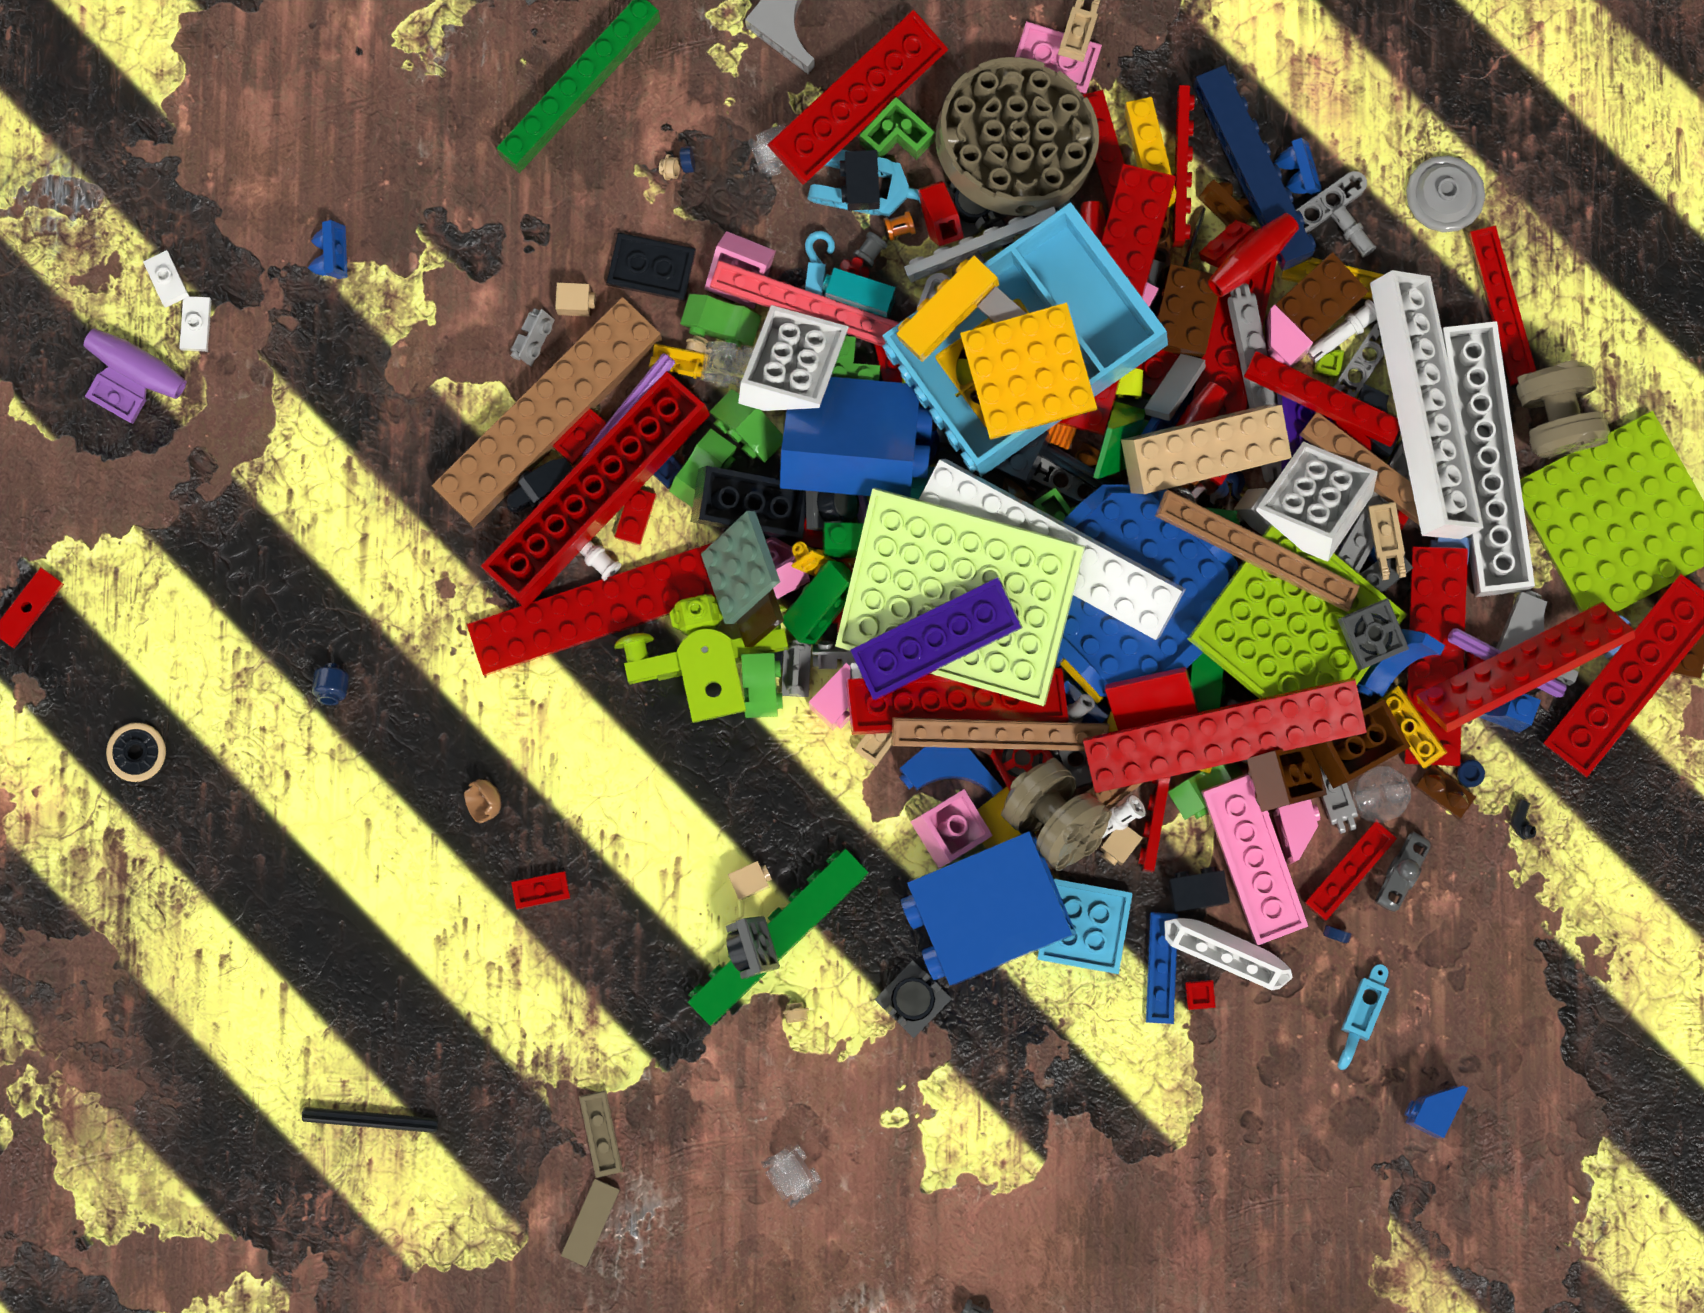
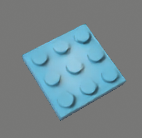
[1037,879,1132,974]

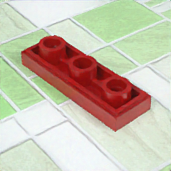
[0,567,64,649]

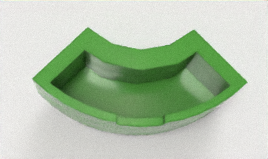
[680,294,762,349]
[669,429,737,507]
[741,653,783,718]
[1168,762,1244,820]

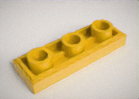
[1377,686,1447,768]

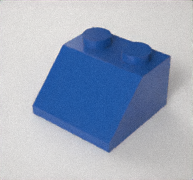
[1405,1086,1468,1138]

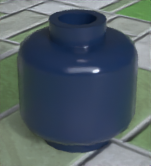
[312,663,349,705]

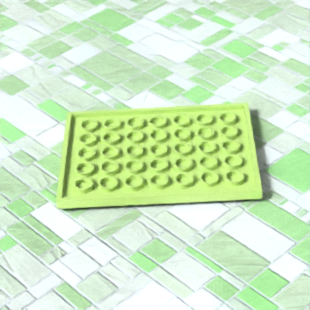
[835,488,1085,706]

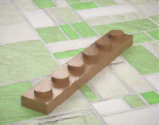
[1299,412,1419,525]

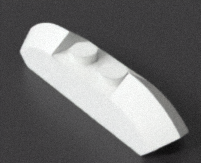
[1165,918,1293,990]

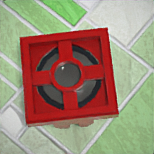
[989,749,1054,792]

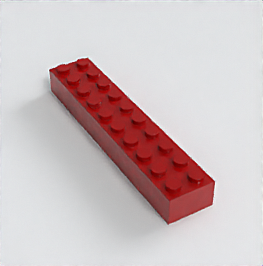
[481,371,710,609]

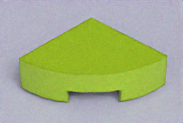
[1312,350,1344,378]

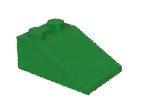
[1093,401,1149,479]

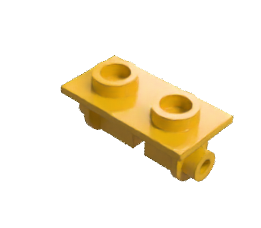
[649,344,707,379]
[791,542,836,577]

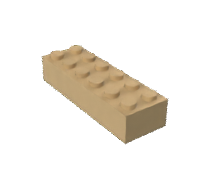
[1121,404,1292,494]

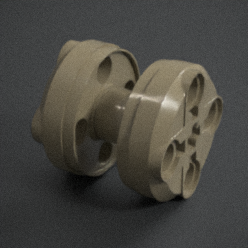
[1516,360,1610,459]
[1001,758,1112,871]

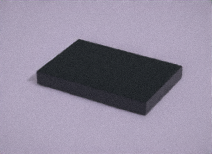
[606,232,696,302]

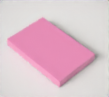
[1015,21,1102,95]

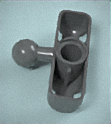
[1374,831,1431,912]

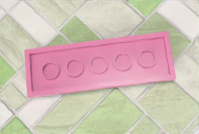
[1201,774,1308,946]

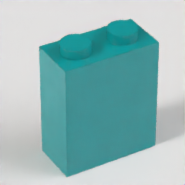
[822,268,895,319]

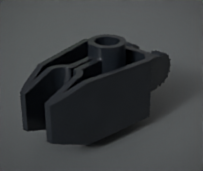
[507,458,573,514]

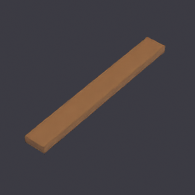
[1155,490,1360,612]
[891,717,1109,751]

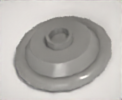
[1406,155,1485,233]

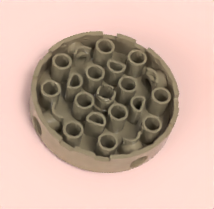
[935,57,1099,216]

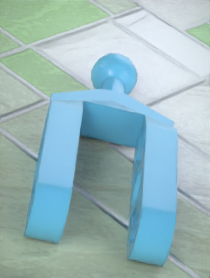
[807,150,921,217]

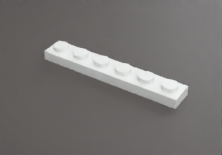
[904,207,1056,283]

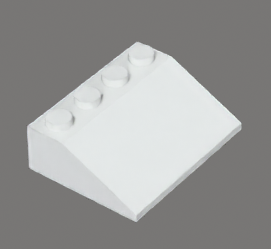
[738,305,849,411]
[1256,442,1378,562]

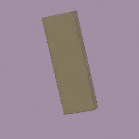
[579,1090,624,1178]
[561,1179,620,1267]

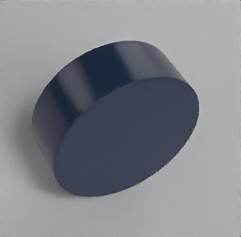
[680,146,695,173]
[1456,760,1485,788]
[1323,925,1352,944]

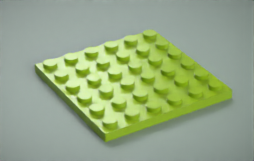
[1520,411,1704,613]
[1187,524,1407,699]

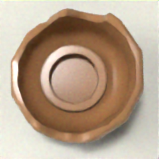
[464,780,501,823]

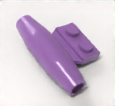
[83,328,187,424]

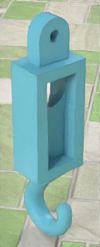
[805,231,835,296]
[1337,964,1389,1070]

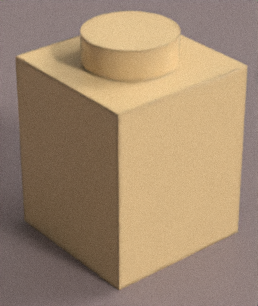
[555,283,596,316]
[1100,826,1142,866]
[728,861,772,901]

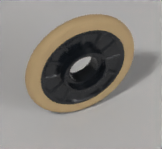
[106,723,166,782]

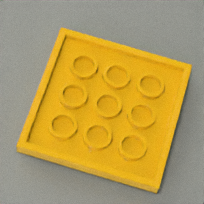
[960,302,1097,440]

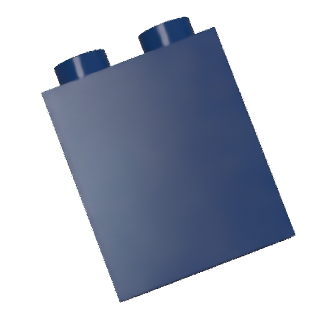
[780,377,933,497]
[901,831,1077,986]

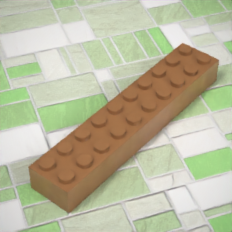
[432,297,663,528]

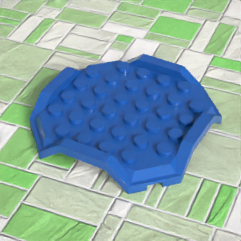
[1059,485,1238,697]

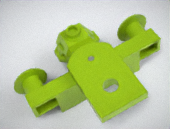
[614,594,789,723]

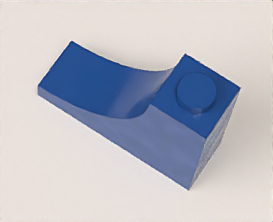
[1357,629,1445,698]
[1479,694,1541,733]
[899,747,1003,797]

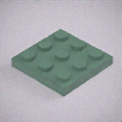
[701,511,780,624]

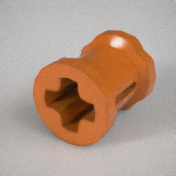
[883,211,916,241]

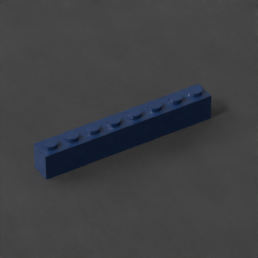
[1193,65,1316,271]

